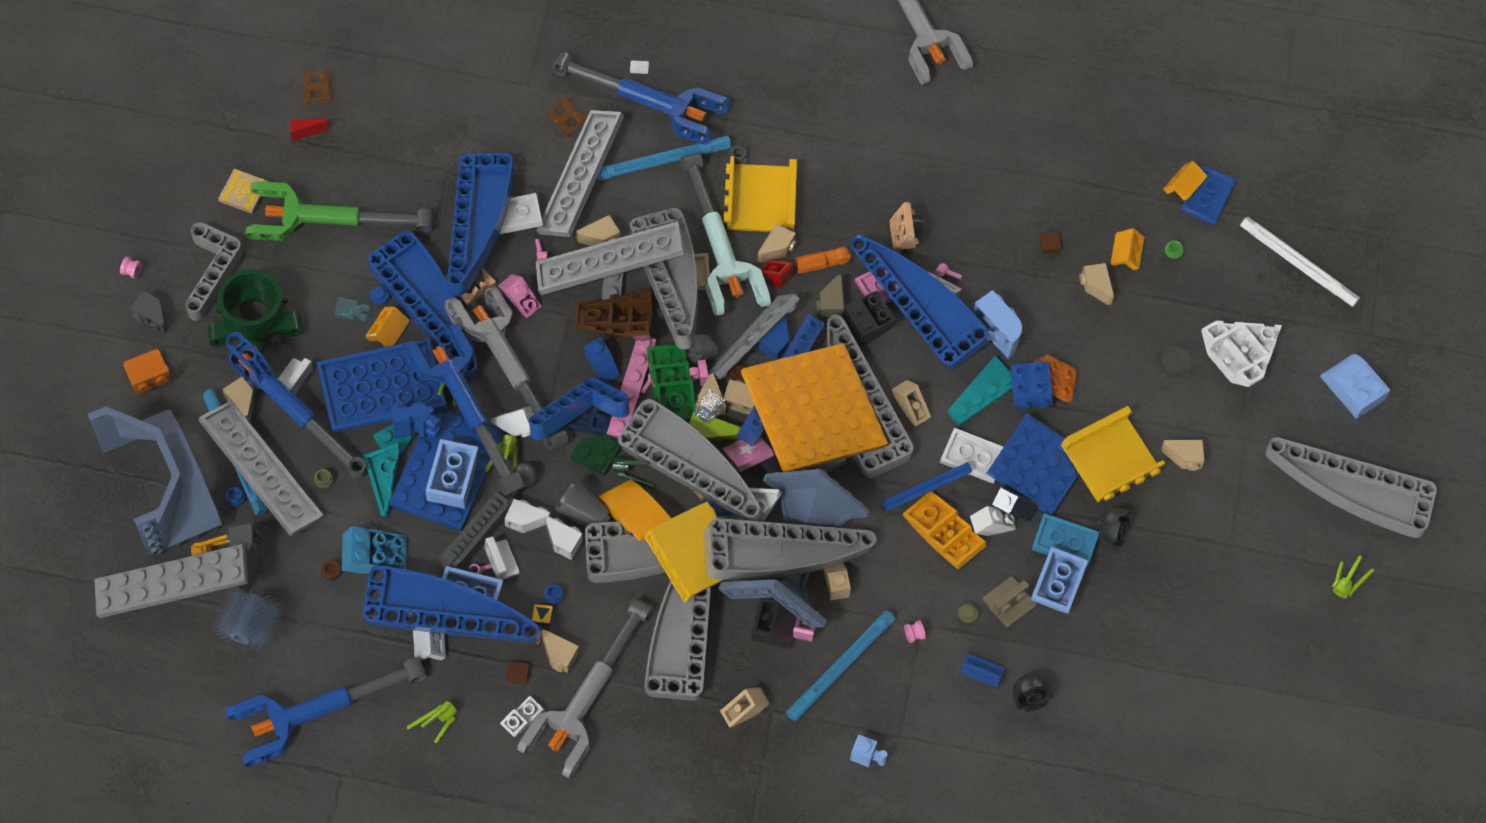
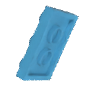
[1031,513,1099,569]

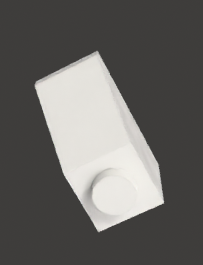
[490,406,534,437]

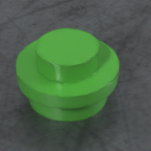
[1165,241,1184,259]

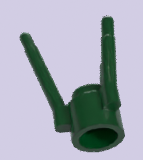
[612,456,656,488]

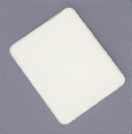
[630,61,649,74]

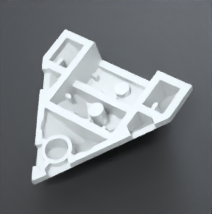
[1201,321,1282,387]

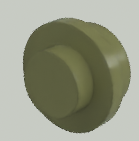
[314,469,333,488]
[958,604,978,623]

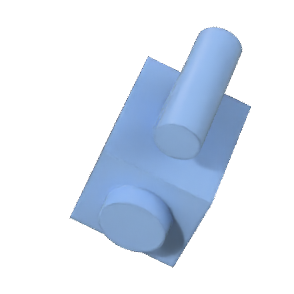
[850,734,887,767]

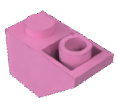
[498,274,541,318]

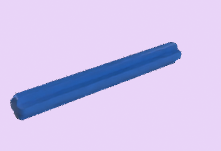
[883,462,972,511]

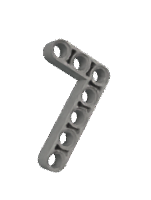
[185,222,243,321]

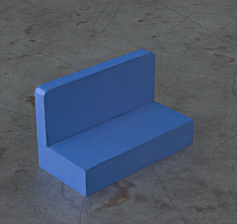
[960,654,1005,688]

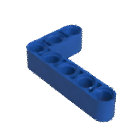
[529,378,629,440]

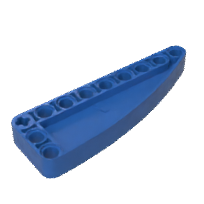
[448,153,515,296]
[368,231,478,380]
[850,235,990,369]
[363,566,541,643]

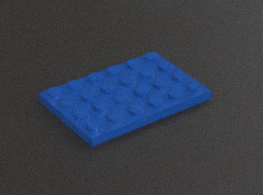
[317,338,447,433]
[389,409,505,532]

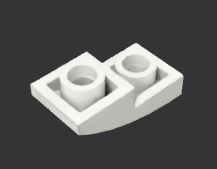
[500,696,545,738]

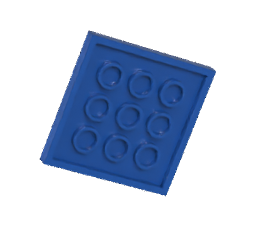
[986,413,1079,515]

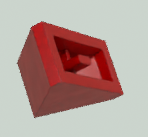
[761,260,793,290]

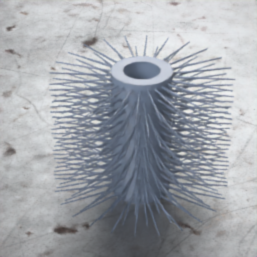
[213,586,284,652]

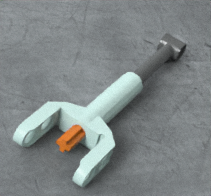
[680,153,771,316]

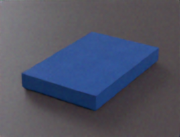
[1181,165,1236,225]

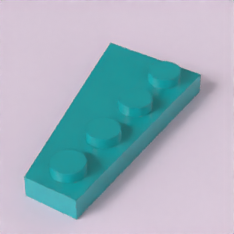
[948,356,1013,427]

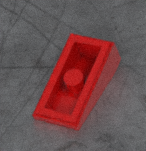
[290,118,329,140]

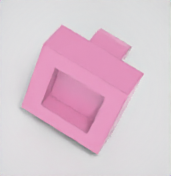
[689,360,708,386]

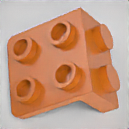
[123,349,172,395]
[1034,355,1077,403]

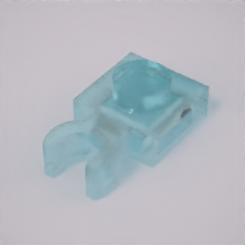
[334,297,370,321]

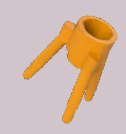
[191,535,228,556]

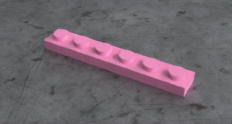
[607,338,656,439]

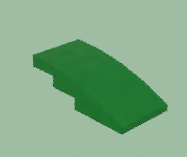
[646,344,696,419]

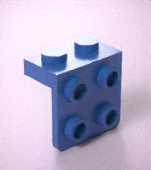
[1011,361,1053,410]

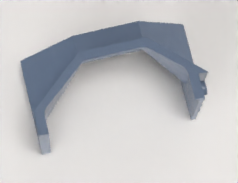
[87,407,222,557]
[718,469,870,627]

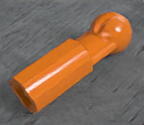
[795,247,852,274]

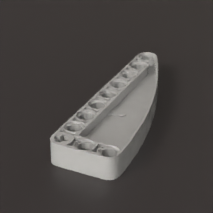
[630,208,698,349]
[826,315,913,478]
[618,399,764,522]
[1265,437,1437,538]
[585,515,756,583]
[704,518,876,580]
[644,580,711,700]

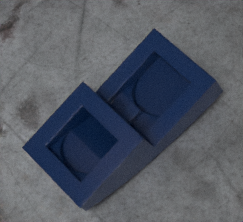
[566,412,610,435]

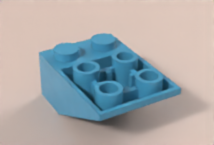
[342,526,406,574]

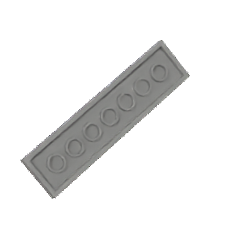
[537,110,624,237]
[536,221,685,295]
[199,400,323,537]
[94,544,248,618]

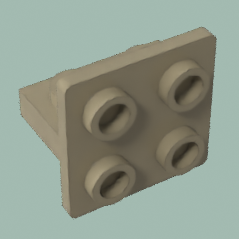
[982,576,1037,628]

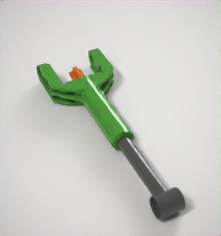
[245,181,434,241]

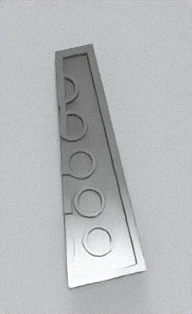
[708,294,800,379]

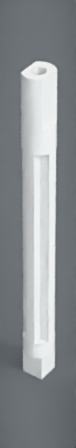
[1240,217,1360,307]

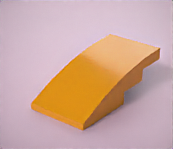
[598,479,671,542]
[903,491,986,570]

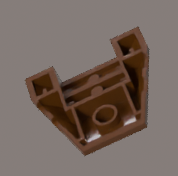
[573,289,653,341]

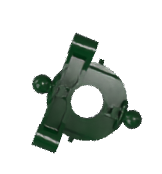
[208,269,303,353]

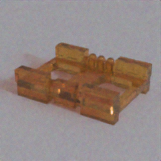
[302,69,330,105]
[546,97,586,137]

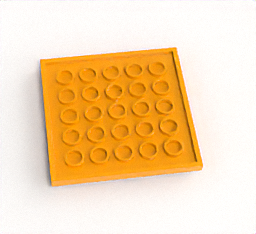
[741,343,888,472]

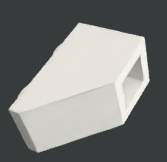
[505,499,550,533]
[970,506,1016,536]
[546,517,583,560]

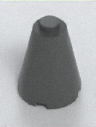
[555,478,611,524]

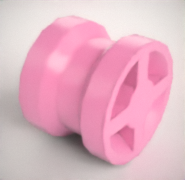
[120,256,142,279]
[904,620,926,643]

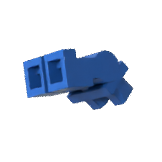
[390,402,442,439]

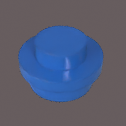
[370,286,389,305]
[225,487,245,507]
[544,585,564,604]

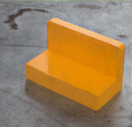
[1163,161,1207,201]
[1111,228,1145,270]
[365,307,409,347]

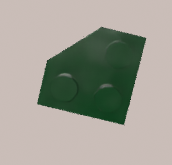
[570,434,622,476]

